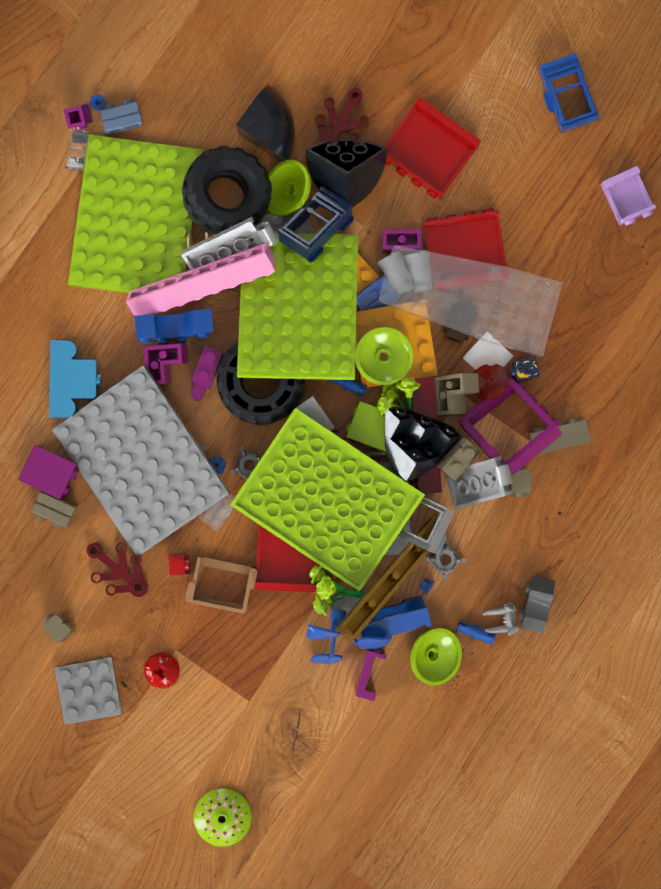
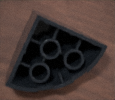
[236,85,295,163]
[306,139,387,207]

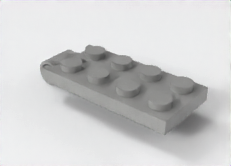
[181,217,278,270]
[445,456,514,510]

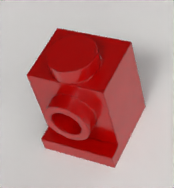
[169,555,190,575]

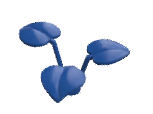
[306,610,392,664]

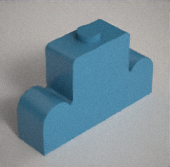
[49,340,102,418]

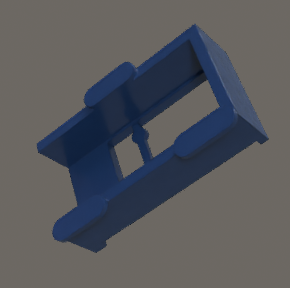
[278,186,354,263]

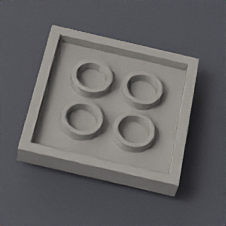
[55,657,122,725]

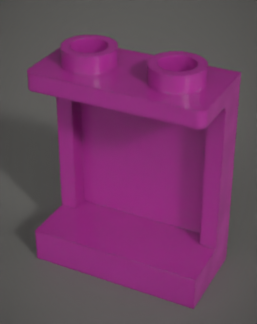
[18,445,79,500]
[355,648,387,701]

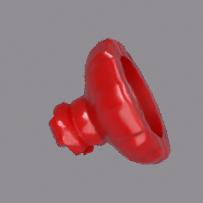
[144,653,180,689]

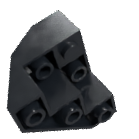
[385,406,461,481]

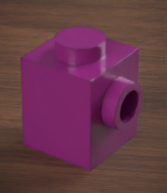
[64,104,93,130]

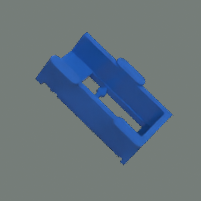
[538,53,599,133]
[361,596,431,638]

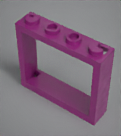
[458,377,562,475]

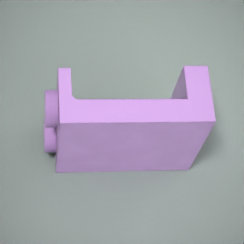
[600,166,656,226]

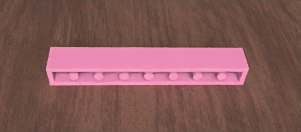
[126,243,277,316]

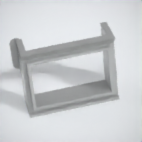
[398,497,455,554]

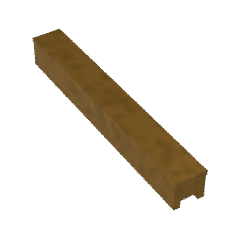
[335,514,450,642]

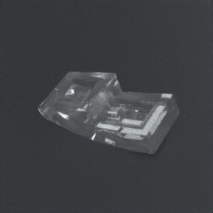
[65,129,90,172]

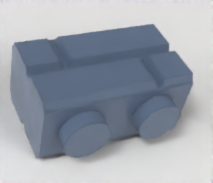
[100,99,143,135]

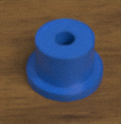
[90,95,105,110]
[420,578,435,594]

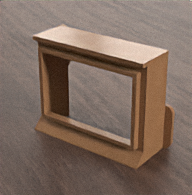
[185,556,258,614]

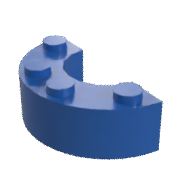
[134,309,214,344]

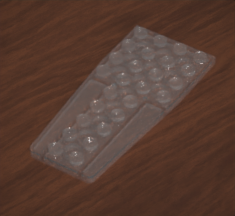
[379,246,563,357]

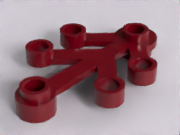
[315,88,369,143]
[87,542,148,597]

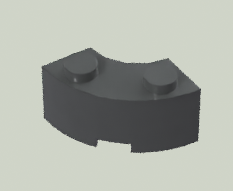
[518,576,555,634]

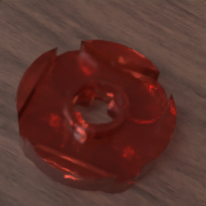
[474,364,509,402]

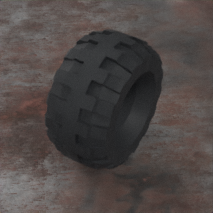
[182,146,272,234]
[217,342,305,425]

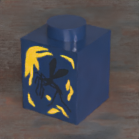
[509,357,540,382]

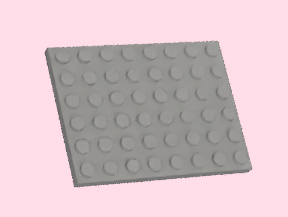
[52,365,230,557]

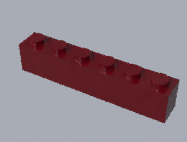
[412,377,442,494]

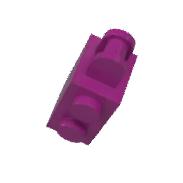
[191,346,224,401]

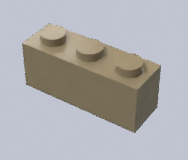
[528,417,591,456]

